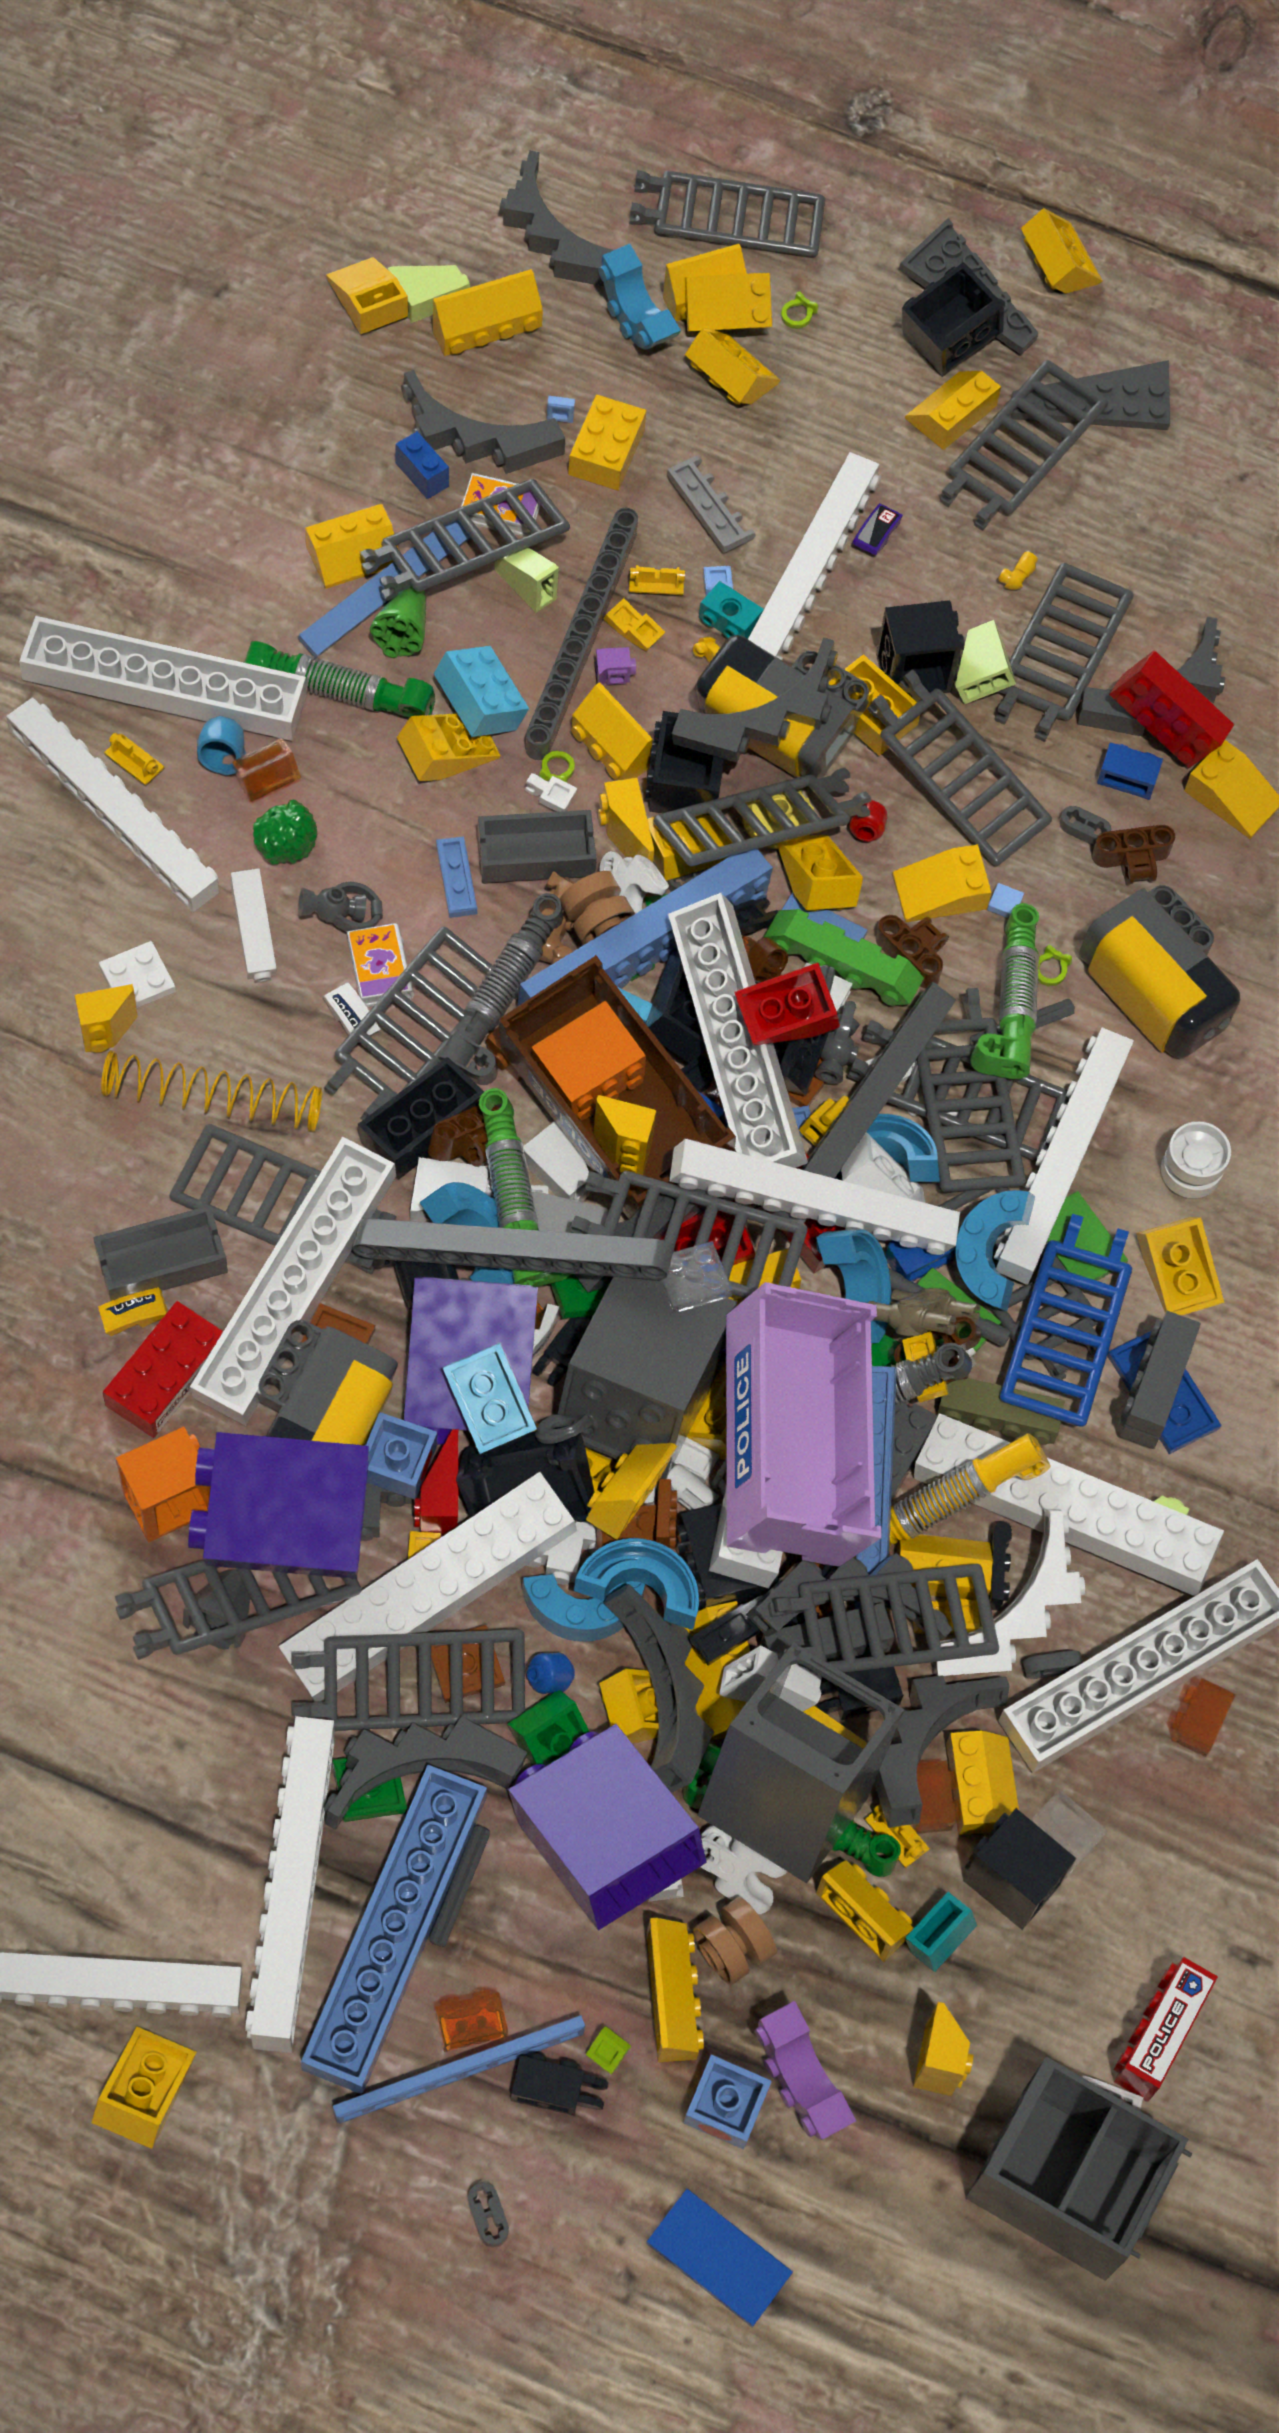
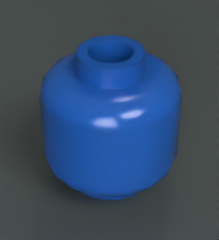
[527,1653,575,1694]

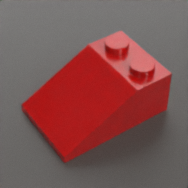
[734,963,840,1046]
[415,1429,458,1537]

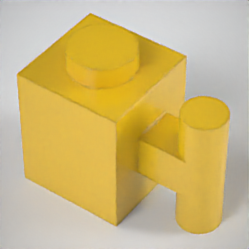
[799,1096,849,1147]

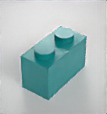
[905,1892,977,1972]

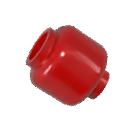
[849,800,888,842]

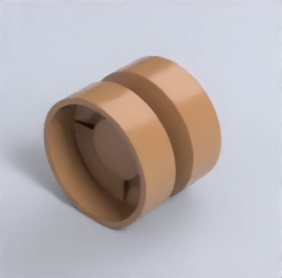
[560,871,635,945]
[693,1897,777,1985]

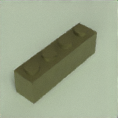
[937,1378,1065,1445]

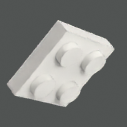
[98,941,176,1008]

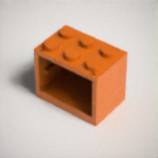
[531,1000,646,1121]
[116,1426,211,1543]

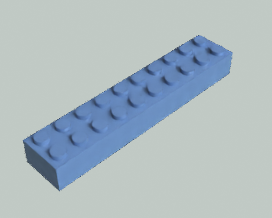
[518,849,773,1006]
[301,1765,487,2095]

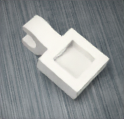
[525,773,577,812]

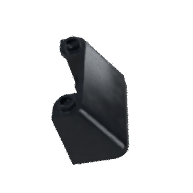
[456,1425,595,1522]

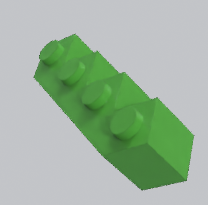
[764,909,924,1006]

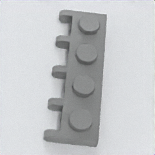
[667,456,756,553]

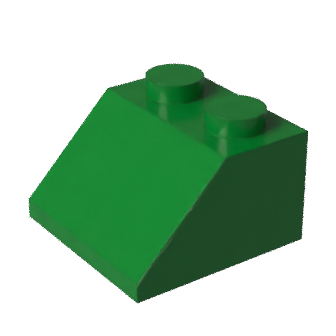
[508,1690,590,1766]

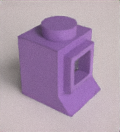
[595,647,636,685]

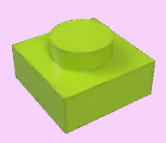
[586,2026,631,2075]

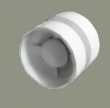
[1161,1122,1231,1198]

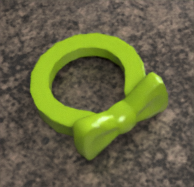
[781,291,818,329]
[539,751,575,783]
[1038,945,1072,986]

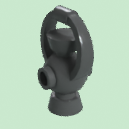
[298,882,383,931]
[815,1001,859,1084]

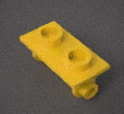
[629,565,685,595]
[104,733,165,786]
[865,1803,930,1869]

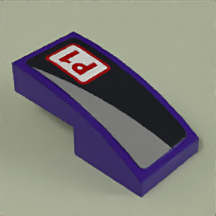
[852,503,903,555]

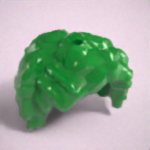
[253,799,318,864]

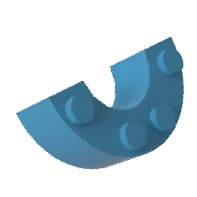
[598,244,681,349]
[834,1114,940,1182]
[420,1182,514,1284]
[956,1190,1036,1312]
[817,1229,891,1343]
[574,1538,699,1630]
[522,1574,645,1642]

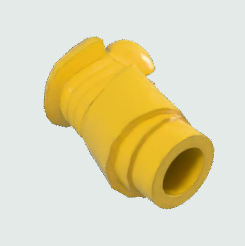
[998,552,1038,590]
[693,637,720,663]

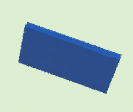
[1107,1330,1222,1454]
[646,2189,793,2328]

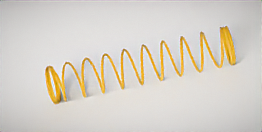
[101,1050,322,1133]

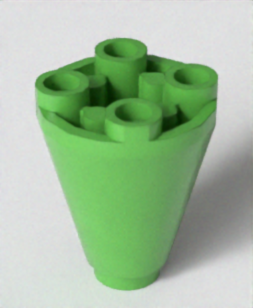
[370,587,426,658]

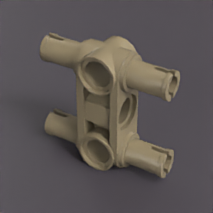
[868,1288,981,1336]

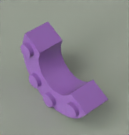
[755,2001,856,2140]

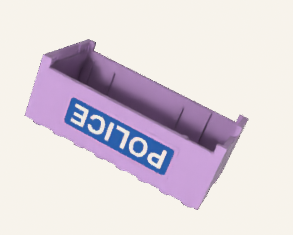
[726,1282,881,1567]

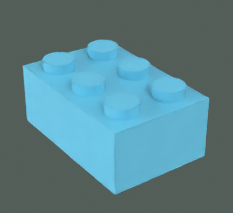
[433,646,529,737]
[443,1342,537,1454]

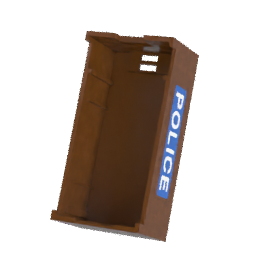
[499,955,736,1220]

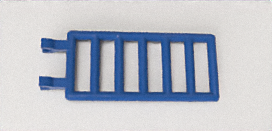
[1000,1214,1132,1427]

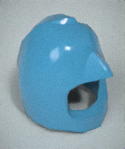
[197,716,246,775]

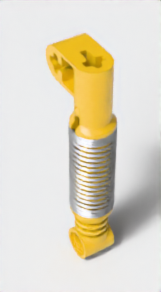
[853,1433,1051,1558]

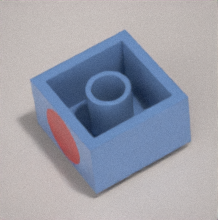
[366,1412,437,1499]
[684,2055,772,2150]

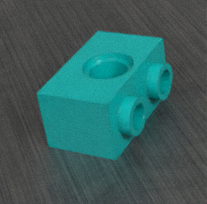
[699,581,764,639]

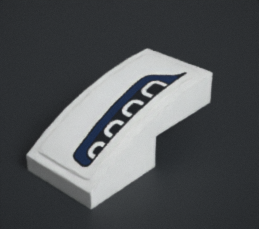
[323,982,380,1043]
[532,1304,559,1360]

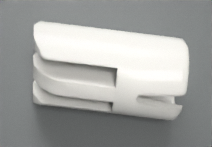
[667,1464,719,1511]

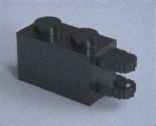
[816,1667,904,1720]
[511,2053,609,2116]

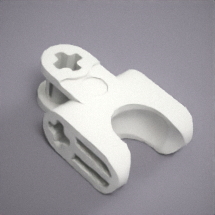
[600,851,669,914]
[701,1826,787,1914]

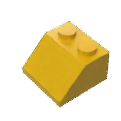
[75,984,138,1053]
[599,1669,659,1743]

